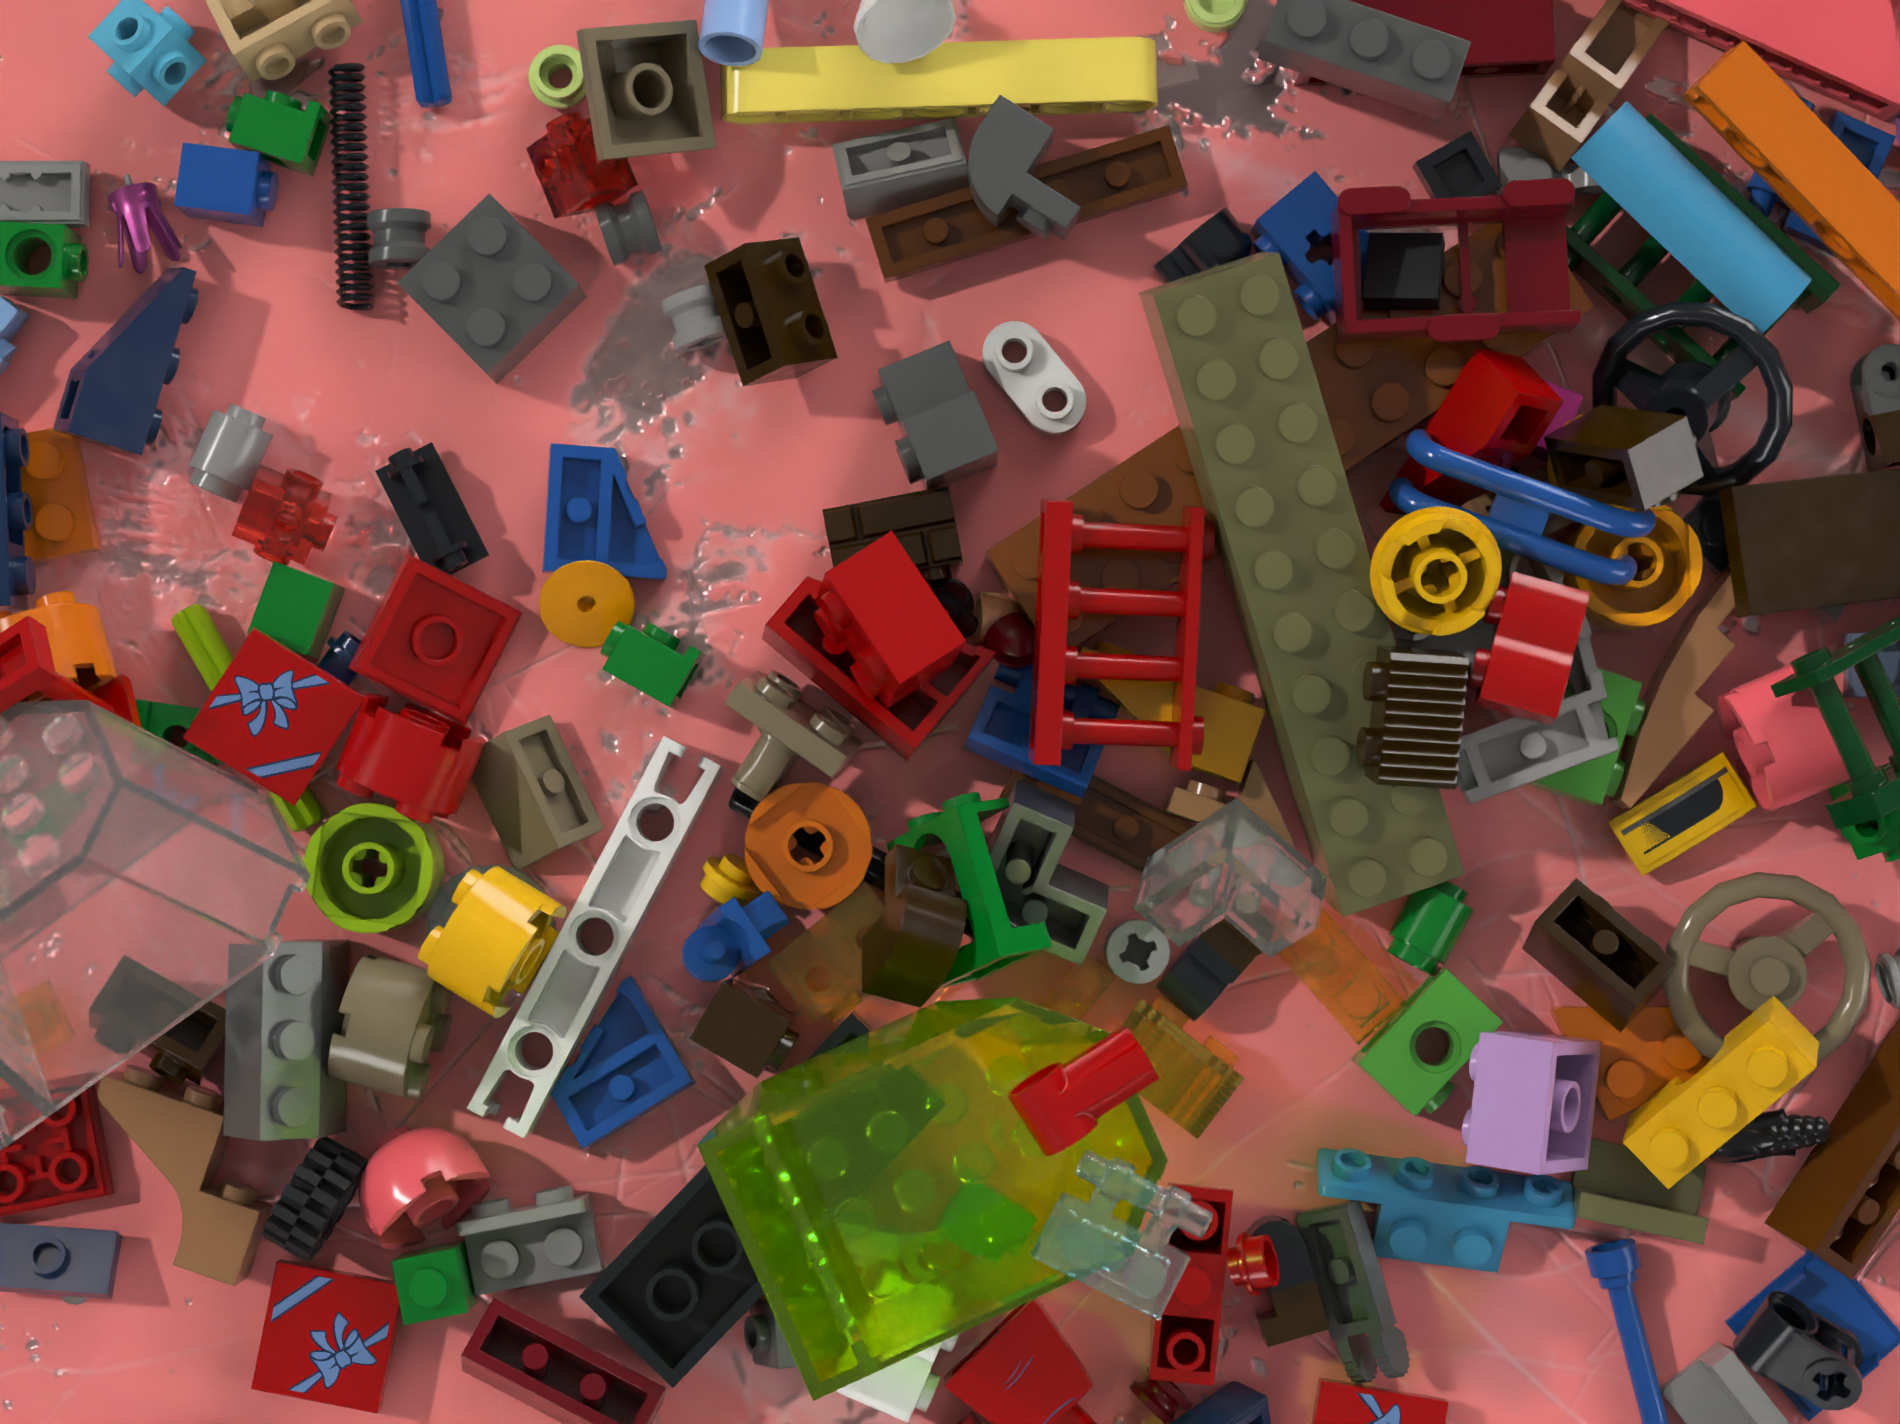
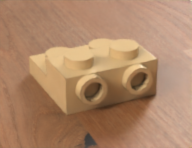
[205,0,363,82]

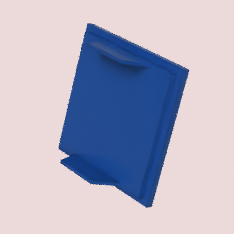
[1725,1253,1900,1421]

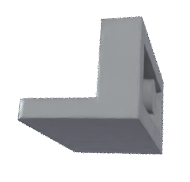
[1660,1342,1790,1424]

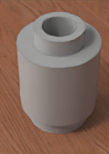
[189,403,273,503]

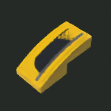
[1608,750,1758,876]

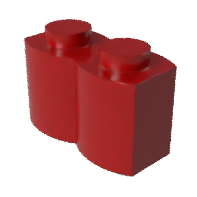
[1467,571,1590,725]

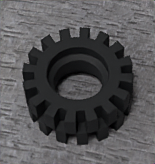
[262,1136,369,1263]

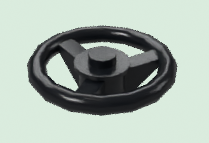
[1592,301,1793,496]

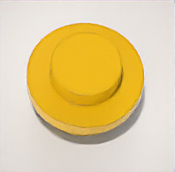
[700,853,762,908]

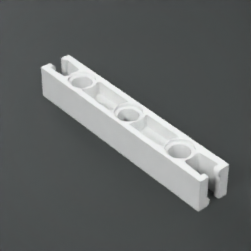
[467,736,725,1139]

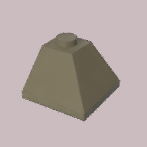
[576,20,716,161]

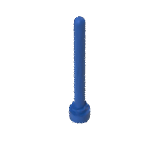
[1585,1238,1669,1424]

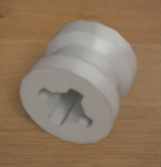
[660,283,727,353]
[1104,919,1170,984]

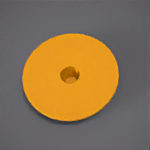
[539,560,635,648]

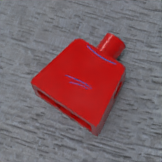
[944,1291,1097,1424]

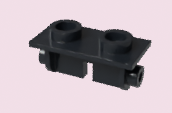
[375,442,489,575]

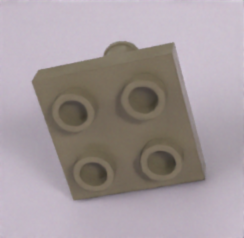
[724,670,863,801]

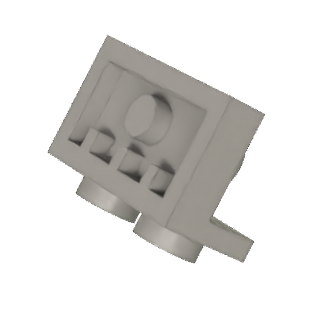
[457,1185,604,1296]

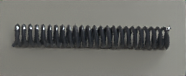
[328,63,374,310]

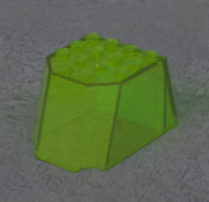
[697,997,1168,1401]

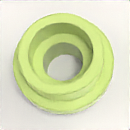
[528,45,587,109]

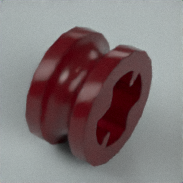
[1129,1366,1193,1424]

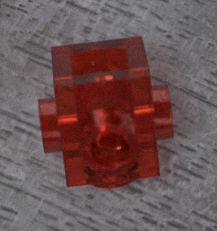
[526,112,638,219]
[231,464,338,565]

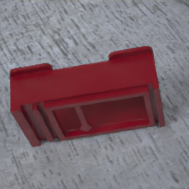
[1330,178,1581,344]

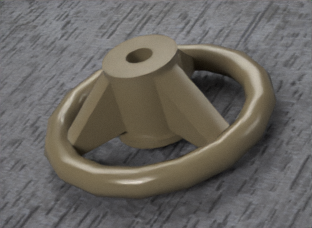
[1663,872,1871,1064]

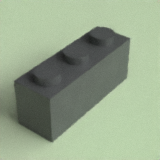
[1257,0,1471,119]

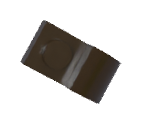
[862,844,967,1008]

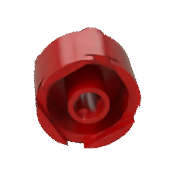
[336,693,486,823]

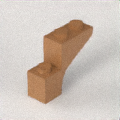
[97,1064,273,1286]

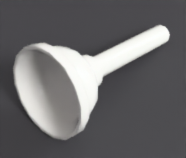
[853,0,956,64]

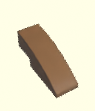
[1509,0,1669,172]

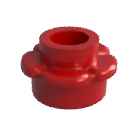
[1227,1232,1280,1297]

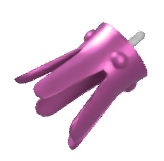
[107,174,183,274]

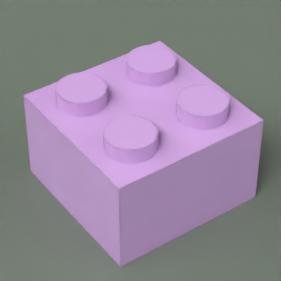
[1462,1031,1602,1175]

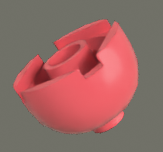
[359,1126,491,1250]

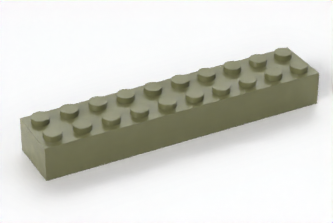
[1139,252,1465,917]

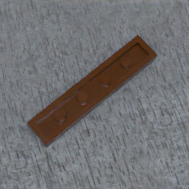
[866,125,1188,283]

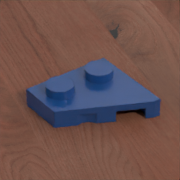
[542,443,667,581]
[550,976,696,1150]

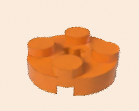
[744,782,874,910]

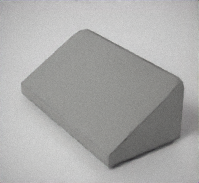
[832,117,969,219]

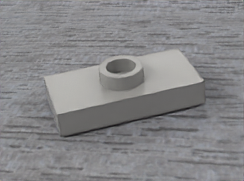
[0,161,90,228]

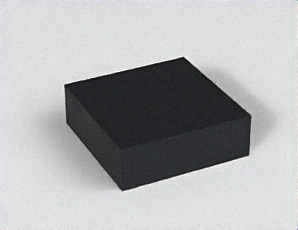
[1363,232,1445,310]

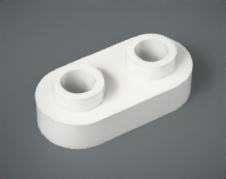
[982,321,1086,436]

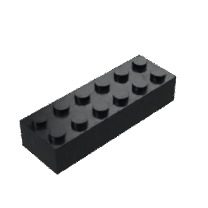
[579,1010,946,1388]

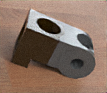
[1850,344,1900,472]

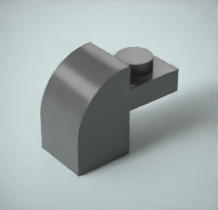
[968,95,1081,240]

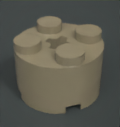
[328,954,453,1101]

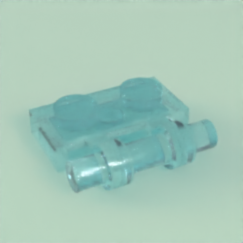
[1031,1150,1213,1321]

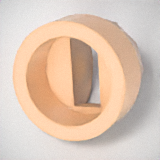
[973,592,1021,643]

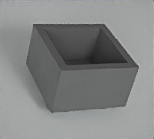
[397,193,587,384]

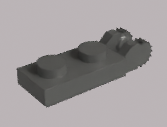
[1295,1200,1410,1384]

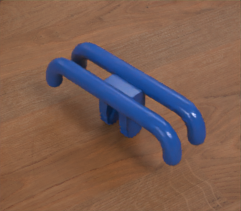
[1389,429,1656,585]

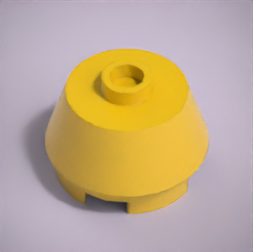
[1370,506,1502,636]

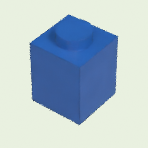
[174,142,278,227]

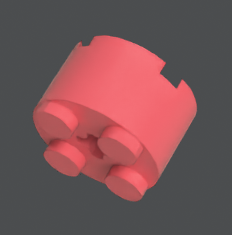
[1716,665,1851,812]

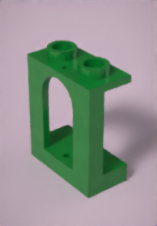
[886,792,1052,989]

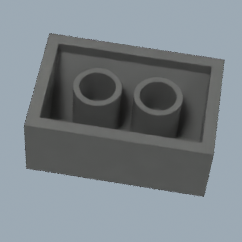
[223,939,349,1141]

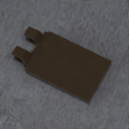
[1719,468,1900,618]

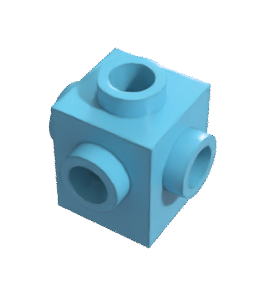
[88,0,206,106]

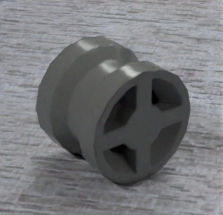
[594,190,662,266]
[367,208,431,270]

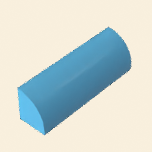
[1571,101,1812,334]

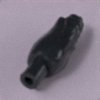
[1709,1108,1830,1163]

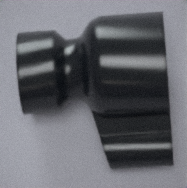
[1153,207,1252,283]

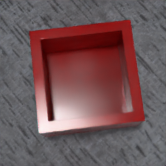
[814,531,966,708]

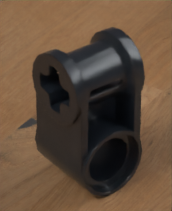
[1733,1291,1863,1410]

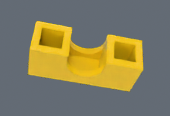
[1623,995,1819,1189]

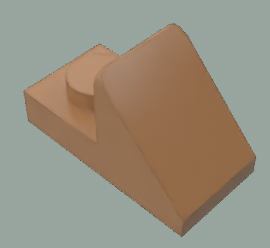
[1164,760,1294,854]

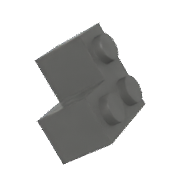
[872,341,999,490]

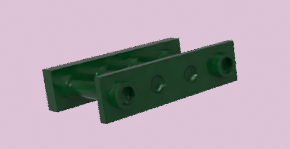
[1566,113,1841,401]
[1770,615,1900,829]

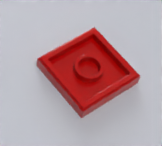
[348,554,523,726]

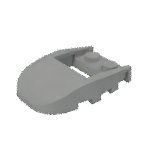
[1392,549,1619,805]

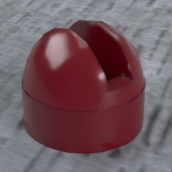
[984,612,1034,669]

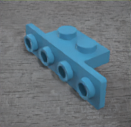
[1316,1148,1576,1273]

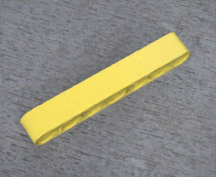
[720,37,1158,124]

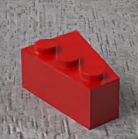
[762,576,997,762]

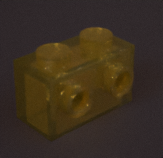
[765,882,885,1024]

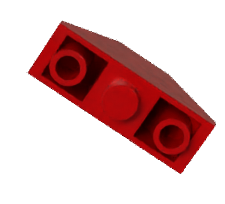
[1149,1182,1234,1386]

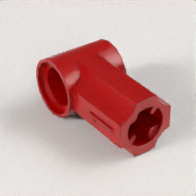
[1007,1025,1160,1156]

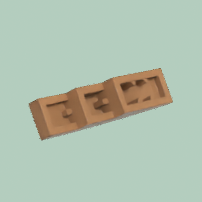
[1609,566,1736,809]

